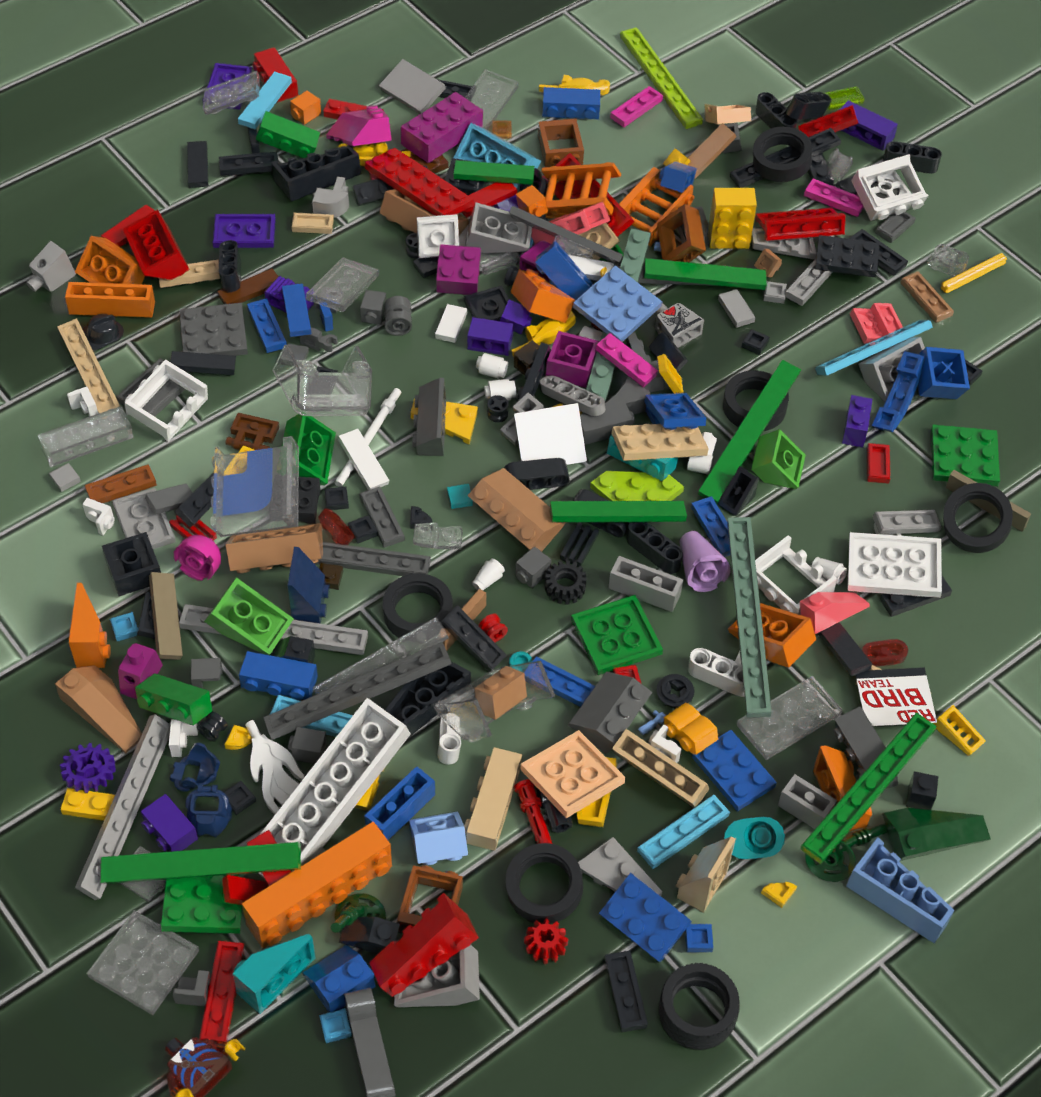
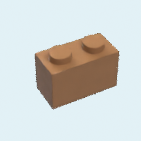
[474,666,527,720]

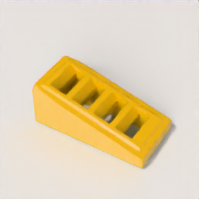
[933,705,986,756]

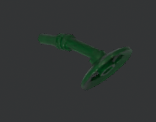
[805,823,888,882]
[331,893,386,934]

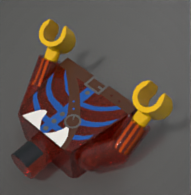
[165,1037,245,1097]

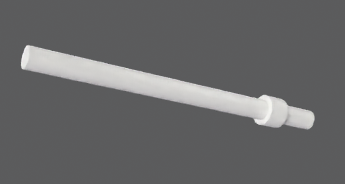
[334,388,401,487]

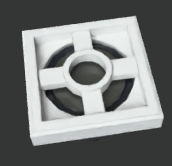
[866,170,912,204]

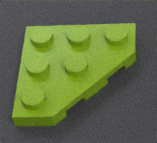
[590,471,684,501]

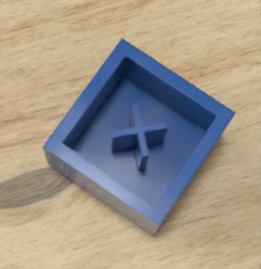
[918,347,970,399]

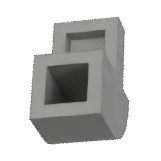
[312,177,349,217]
[500,393,544,446]

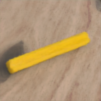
[940,253,1007,293]

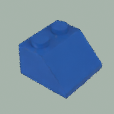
[302,945,375,1013]

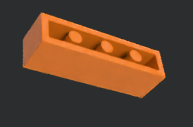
[65,282,155,317]

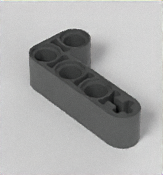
[344,987,395,1097]

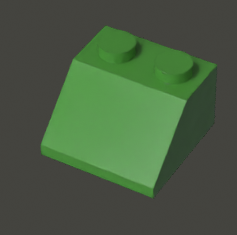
[751,429,806,489]

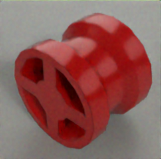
[479,614,508,642]

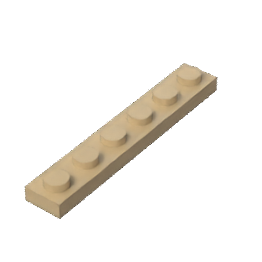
[57,318,122,420]

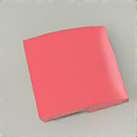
[850,303,903,344]

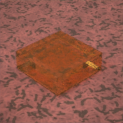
[492,120,512,139]

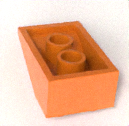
[69,583,111,668]
[728,603,816,668]

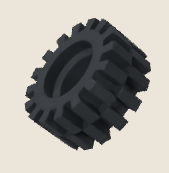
[545,560,587,605]

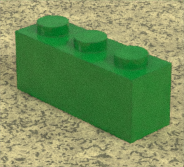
[255,111,320,158]
[135,673,212,726]

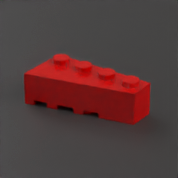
[369,893,479,997]

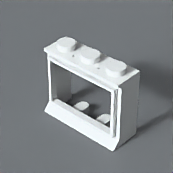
[851,154,929,221]
[125,360,208,442]
[755,535,837,615]

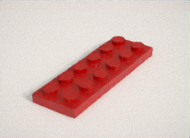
[365,148,473,216]
[542,153,635,237]

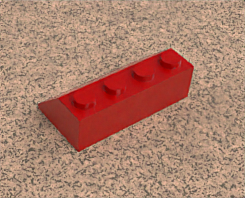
[123,209,190,280]

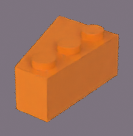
[510,269,575,323]

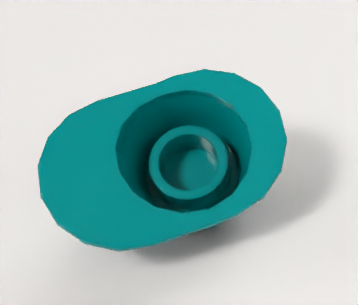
[724,817,785,859]

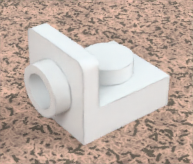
[67,386,100,421]
[82,498,114,535]
[169,719,198,757]
[649,725,681,763]

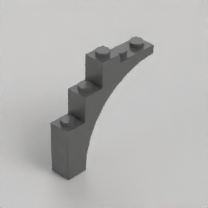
[580,332,665,445]

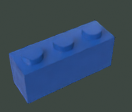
[542,87,600,119]
[535,241,594,301]
[239,651,318,700]
[365,766,435,840]

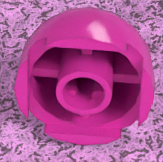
[174,535,221,581]

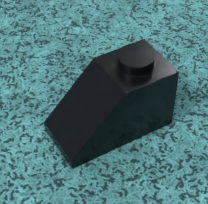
[270,636,315,664]
[339,917,400,954]

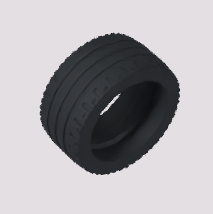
[658,963,740,1050]

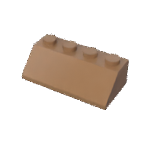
[380,189,469,236]
[467,468,567,552]
[226,523,323,573]

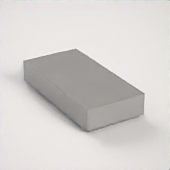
[718,289,755,328]

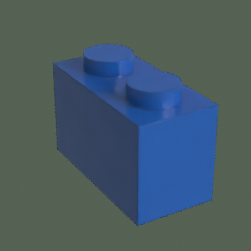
[659,161,697,192]

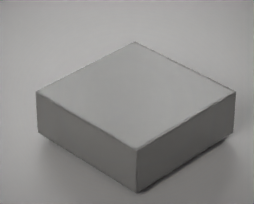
[764,281,787,304]
[49,463,81,492]

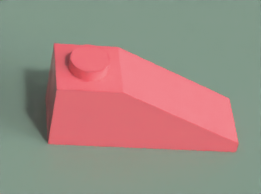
[800,592,869,634]

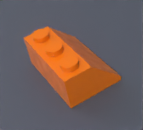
[75,236,145,285]
[813,745,872,831]

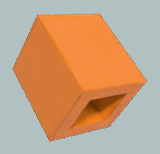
[290,90,321,125]
[516,185,548,217]

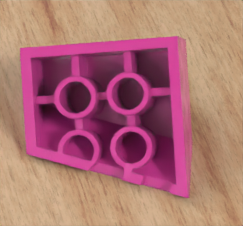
[326,105,392,146]

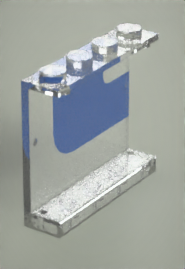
[210,436,299,537]

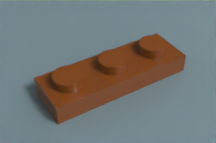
[85,464,157,503]

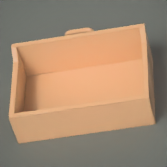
[705,104,751,124]

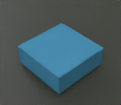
[110,612,138,641]
[319,1009,352,1043]

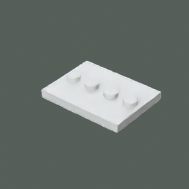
[848,532,942,598]

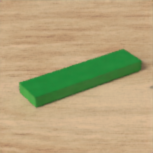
[454,160,535,185]

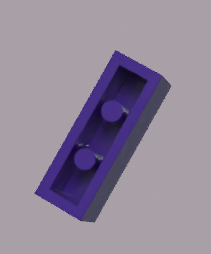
[840,100,898,151]

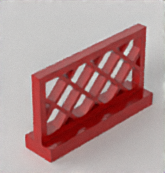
[755,208,846,241]

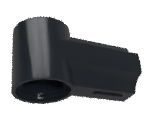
[537,788,573,833]

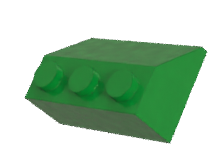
[277,411,336,486]

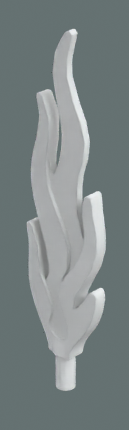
[245,720,325,856]

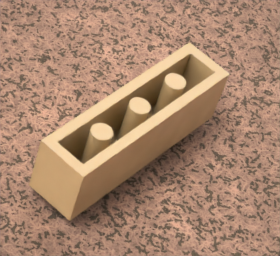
[612,729,709,808]
[464,747,522,851]

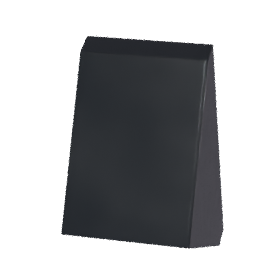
[718,466,759,516]

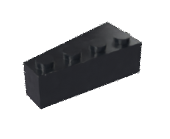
[271,145,361,201]
[385,661,471,739]

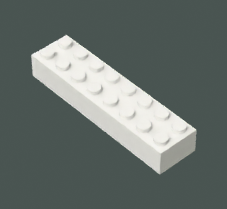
[258,698,411,879]

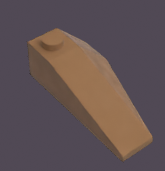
[55,666,142,754]

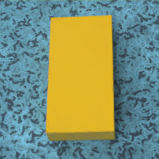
[657,354,683,394]

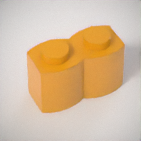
[663,703,718,755]

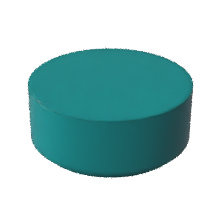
[509,651,533,673]

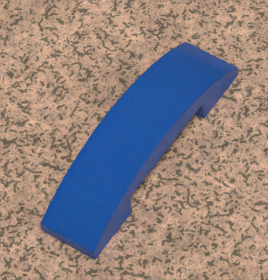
[872,351,925,432]

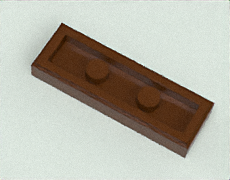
[217,268,278,304]

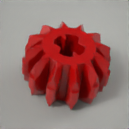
[524,918,568,965]

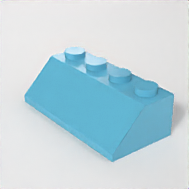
[453,123,541,192]

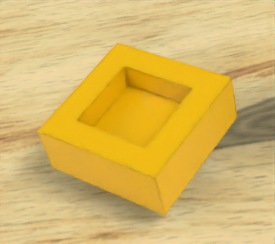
[663,148,691,166]

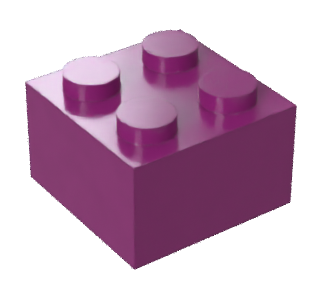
[436,244,481,295]
[545,331,599,388]

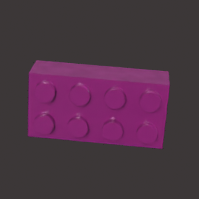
[401,92,483,163]

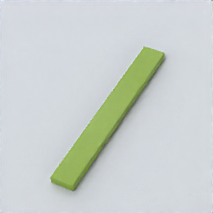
[620,27,703,129]

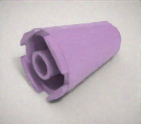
[680,531,730,592]

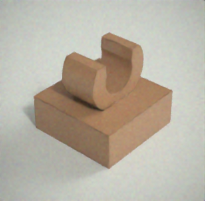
[754,249,782,277]

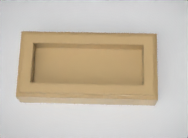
[292,213,334,234]

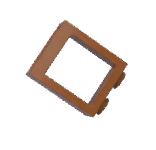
[538,118,584,168]
[657,204,706,262]
[397,865,463,932]

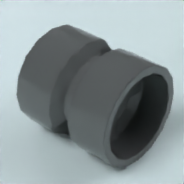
[384,296,412,336]

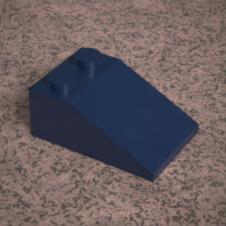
[288,547,330,624]

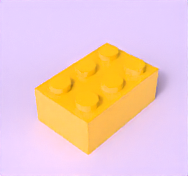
[708,188,757,249]

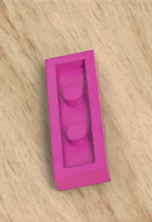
[610,86,663,127]
[804,179,864,217]
[595,333,658,387]

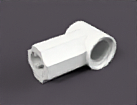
[687,432,717,475]
[437,713,461,765]

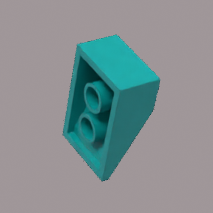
[233,934,315,1014]

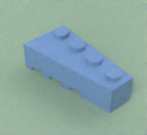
[846,837,954,944]

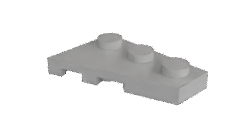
[751,228,817,259]
[578,837,662,896]

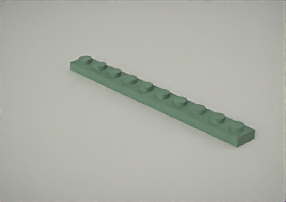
[586,229,651,403]
[727,517,771,718]

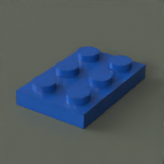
[645,393,706,430]
[692,730,777,812]
[599,873,692,963]

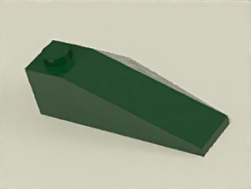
[882,808,991,861]

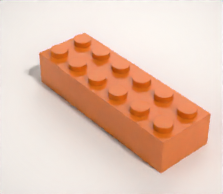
[242,821,392,949]

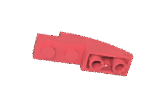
[531,201,610,245]

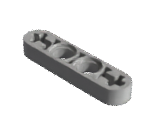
[540,376,606,416]

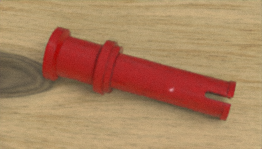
[513,779,553,844]

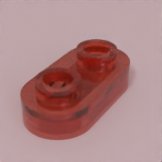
[318,509,355,545]
[862,639,908,667]

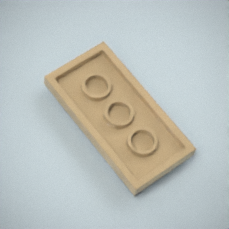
[612,424,709,461]

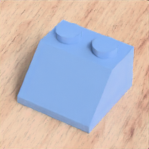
[409,812,468,865]

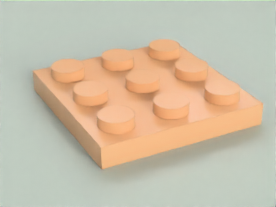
[521,730,625,818]

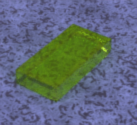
[825,86,865,110]

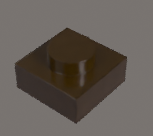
[319,563,343,590]

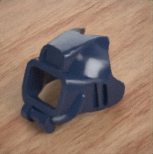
[170,743,220,791]
[185,784,232,837]

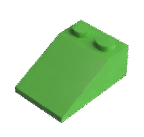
[204,577,294,655]

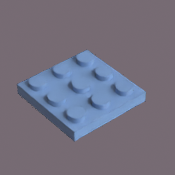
[573,266,662,342]

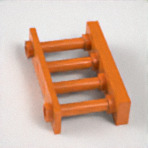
[541,162,621,219]
[619,167,694,246]

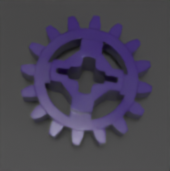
[60,743,116,793]

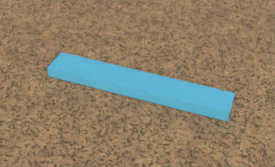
[815,320,933,376]

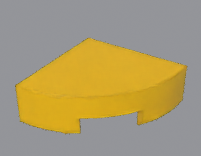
[225,725,252,750]
[761,882,797,908]

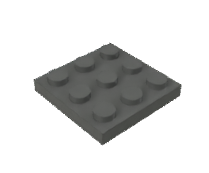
[179,303,248,356]

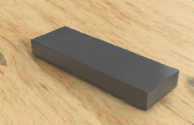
[359,487,405,548]

